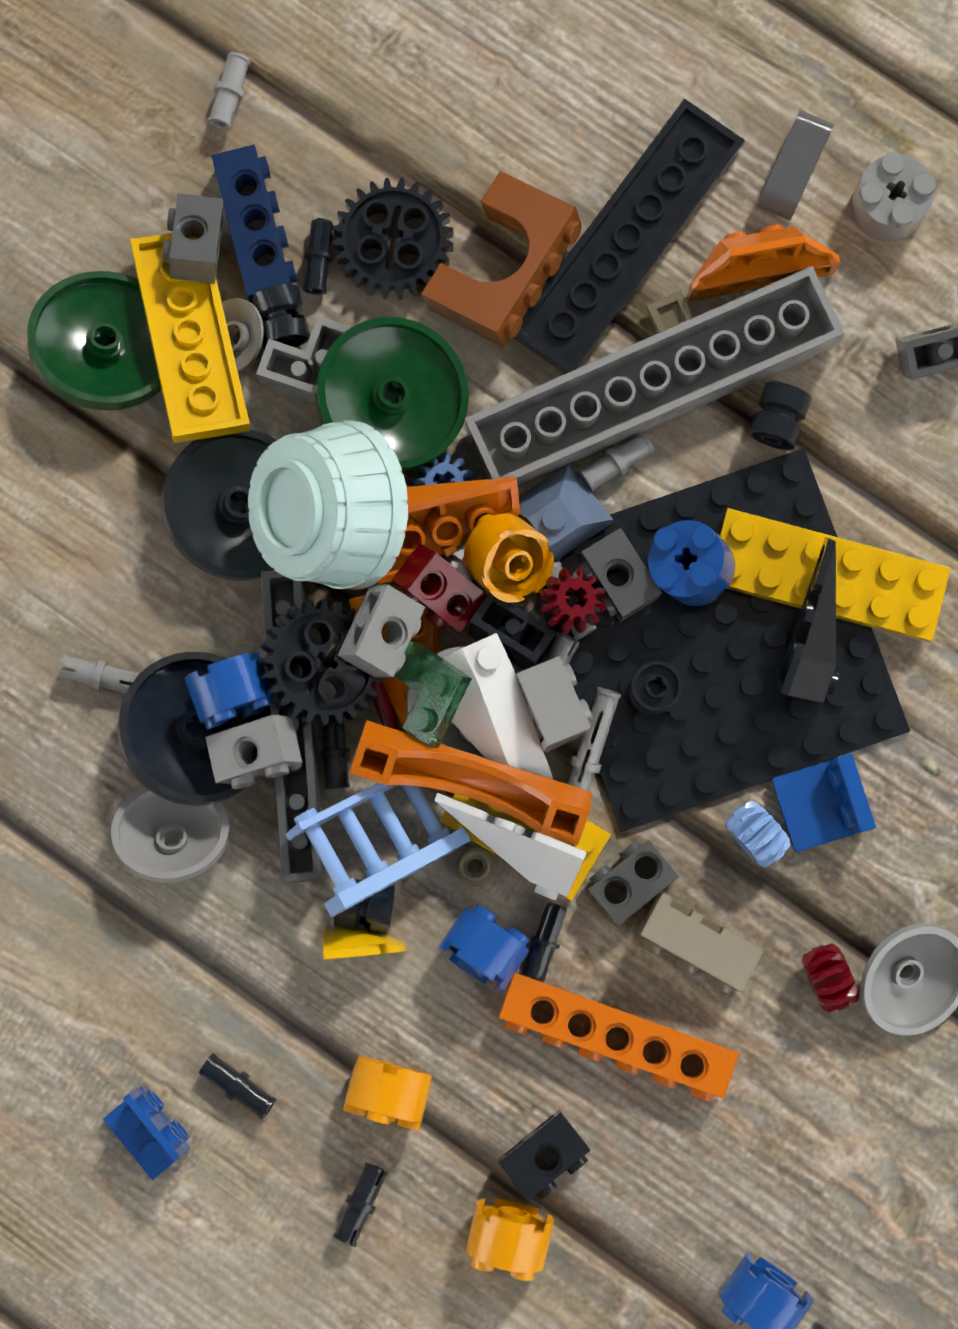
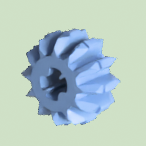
[725,801,791,868]

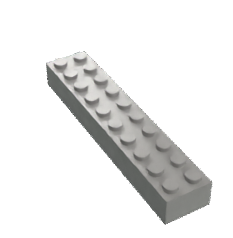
[465,266,845,487]

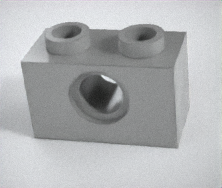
[338,584,425,678]
[206,715,302,789]

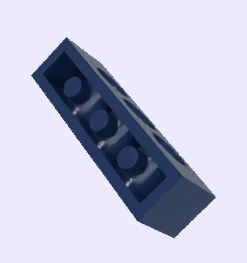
[211,144,298,303]

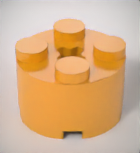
[462,513,554,603]
[343,1056,433,1131]
[466,1198,554,1281]

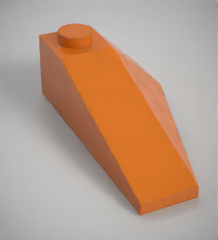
[377,477,521,584]

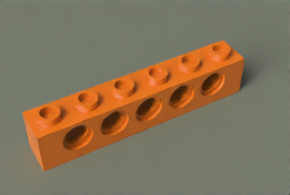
[499,973,739,1102]

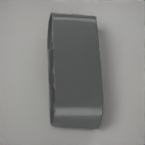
[757,110,834,221]

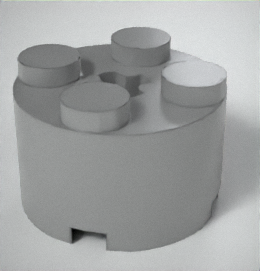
[852,152,936,241]

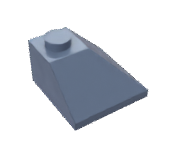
[518,465,613,563]

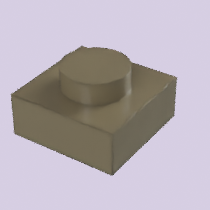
[646,291,694,334]

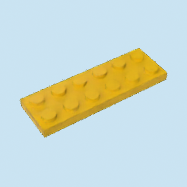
[130,233,250,444]
[720,508,951,643]

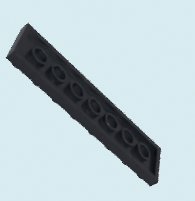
[514,98,745,374]

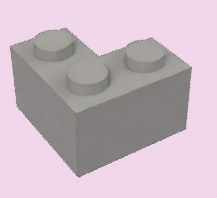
[256,316,351,404]
[516,656,593,753]

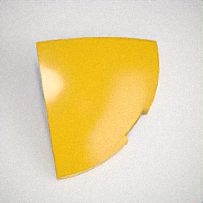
[323,927,407,960]

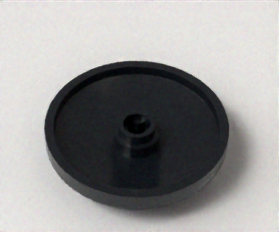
[161,429,277,581]
[117,652,271,806]

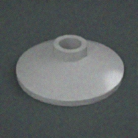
[222,298,264,373]

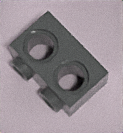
[587,840,679,926]

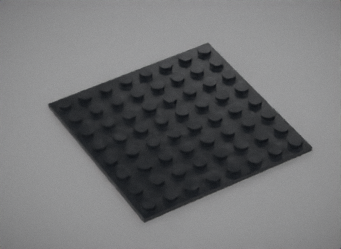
[537,448,910,833]

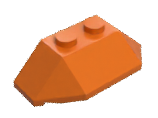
[687,225,840,301]

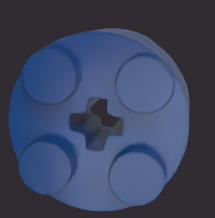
[648,520,735,606]
[184,652,275,730]
[437,905,529,992]
[719,1252,814,1329]

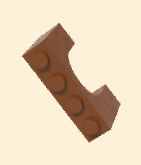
[421,171,582,348]

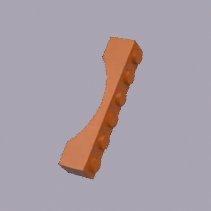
[350,721,591,846]

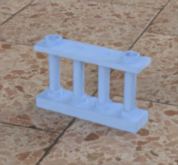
[285,783,471,918]

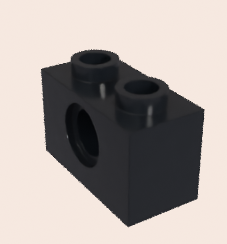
[468,593,556,670]
[498,1109,591,1201]

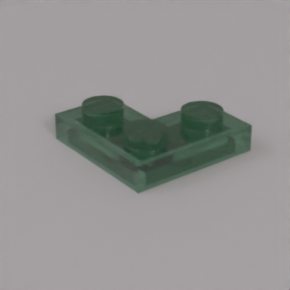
[394,641,472,748]

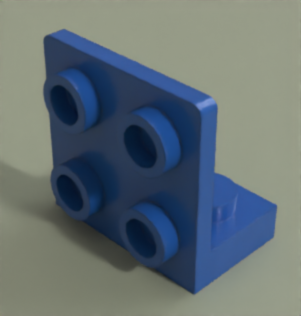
[772,753,877,852]
[103,1087,191,1180]

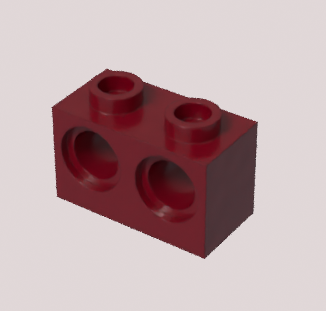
[392,543,487,632]

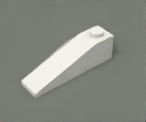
[418,633,553,779]
[435,793,587,901]

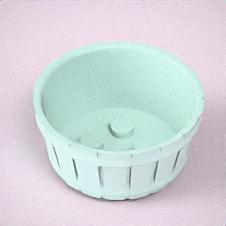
[248,420,408,590]

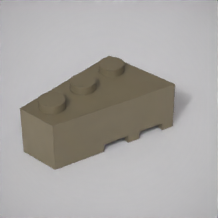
[635,892,764,995]

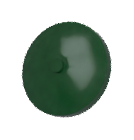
[27,271,162,410]
[315,317,469,471]

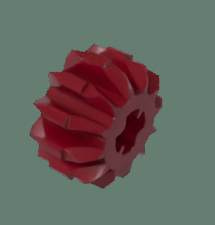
[539,568,606,634]
[802,943,859,1013]

